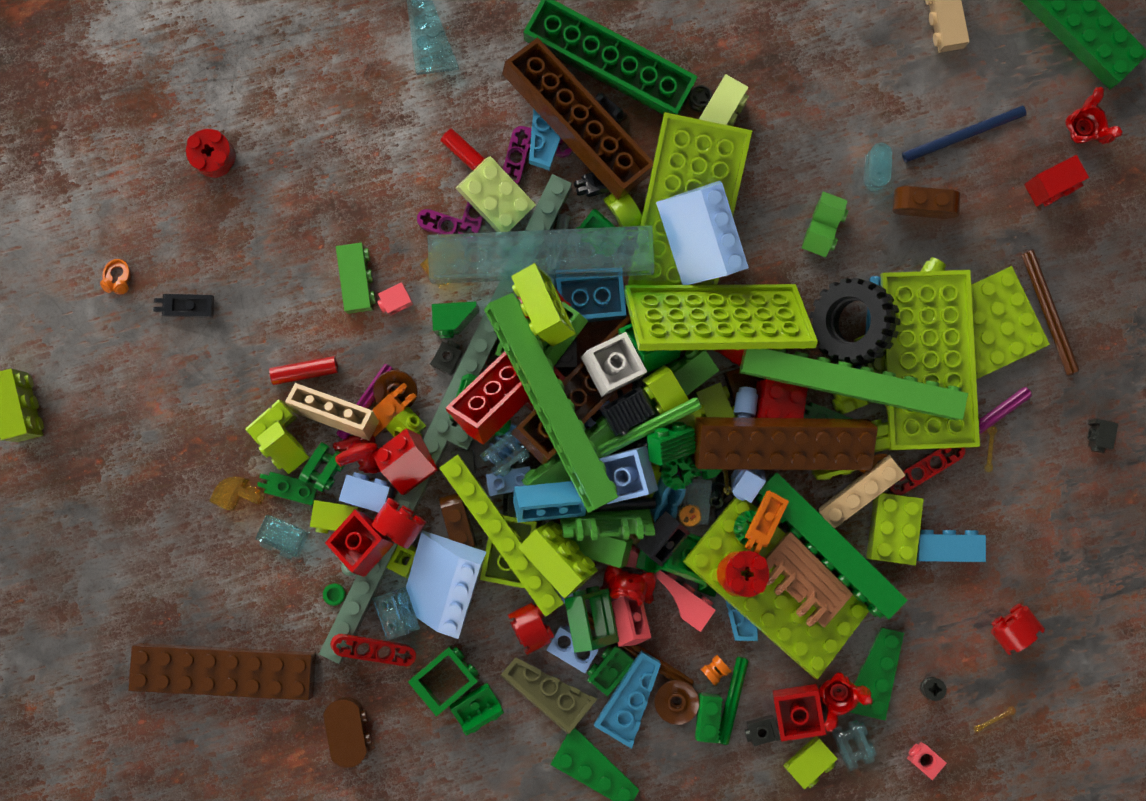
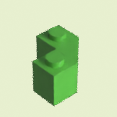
[801,191,849,257]

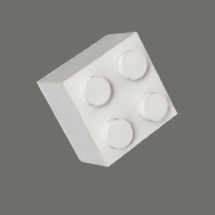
[581,332,647,397]

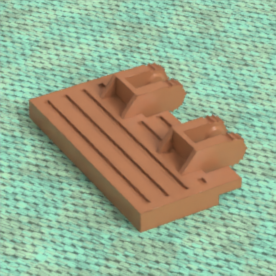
[765,532,853,627]

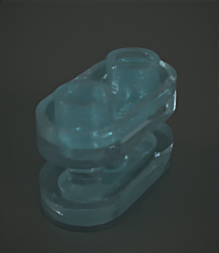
[864,143,892,192]
[480,428,531,477]
[832,719,877,772]

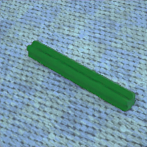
[718,657,749,745]

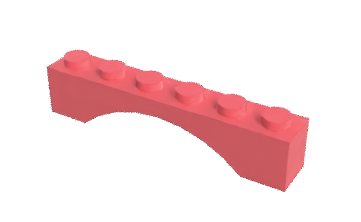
[606,545,716,632]

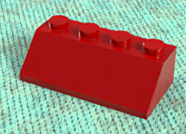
[445,351,530,445]

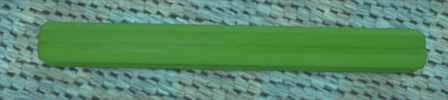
[598,397,702,457]

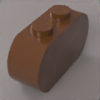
[893,186,961,219]
[439,493,478,549]
[323,697,372,768]

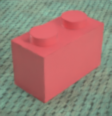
[611,596,651,647]

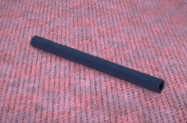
[902,105,1027,163]

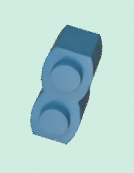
[649,474,686,522]

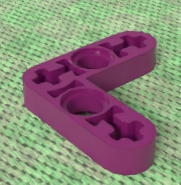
[503,126,572,185]
[417,202,484,244]

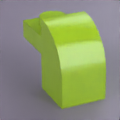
[603,194,642,240]

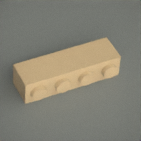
[925,0,970,53]
[285,383,379,441]
[819,454,905,529]

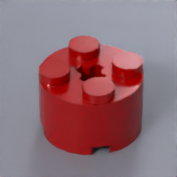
[186,129,236,178]
[371,497,427,549]
[717,551,769,597]
[507,603,554,655]
[991,603,1045,655]

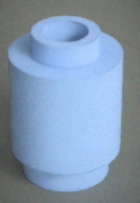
[734,387,758,418]

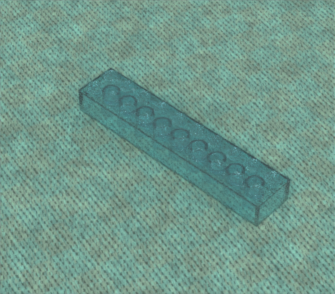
[427,226,654,284]

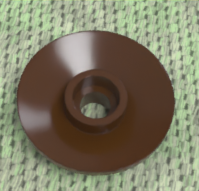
[373,370,418,407]
[654,680,699,725]

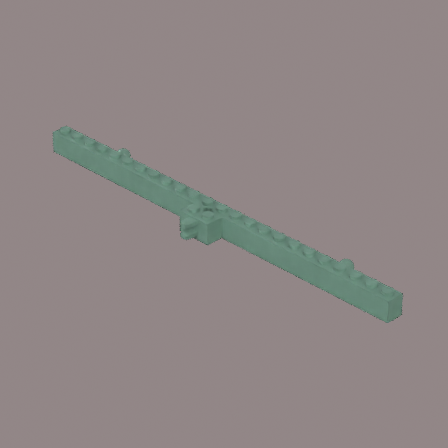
[319,174,572,664]

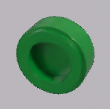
[323,583,346,606]

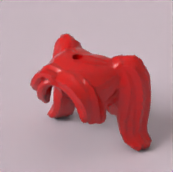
[1065,87,1123,144]
[333,435,380,474]
[600,565,657,607]
[819,672,873,732]

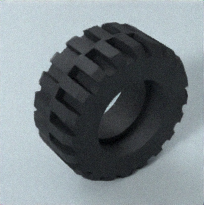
[809,278,900,364]

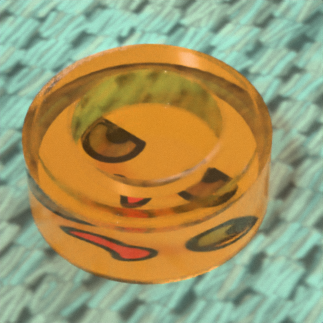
[679,505,702,527]

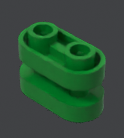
[299,442,345,492]

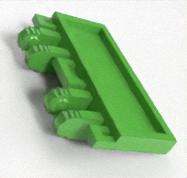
[560,509,655,541]

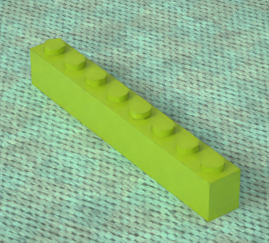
[439,455,564,617]

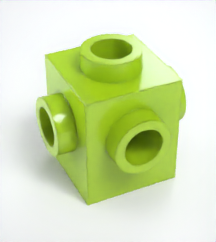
[386,407,426,437]

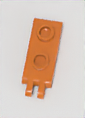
[745,491,789,553]

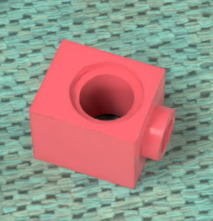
[377,282,413,316]
[907,742,947,780]

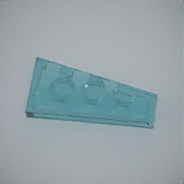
[407,0,459,75]

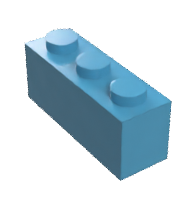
[513,481,586,523]
[916,530,986,562]

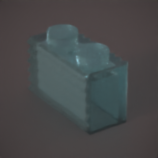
[255,515,310,559]

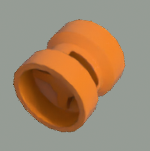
[700,655,732,686]

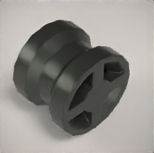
[920,677,947,701]

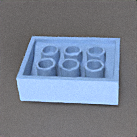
[656,181,749,285]
[401,530,486,639]

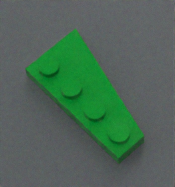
[850,627,904,721]
[551,727,639,801]

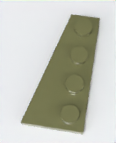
[500,657,597,734]

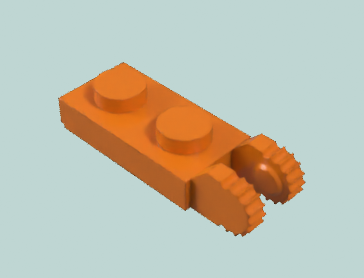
[372,383,417,437]

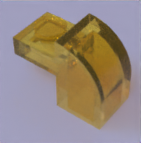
[209,476,265,511]

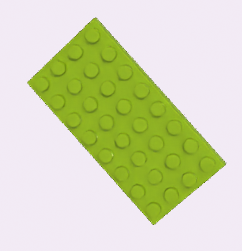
[627,112,752,285]
[854,266,1050,409]
[880,270,980,450]
[624,284,818,351]
[683,497,869,679]

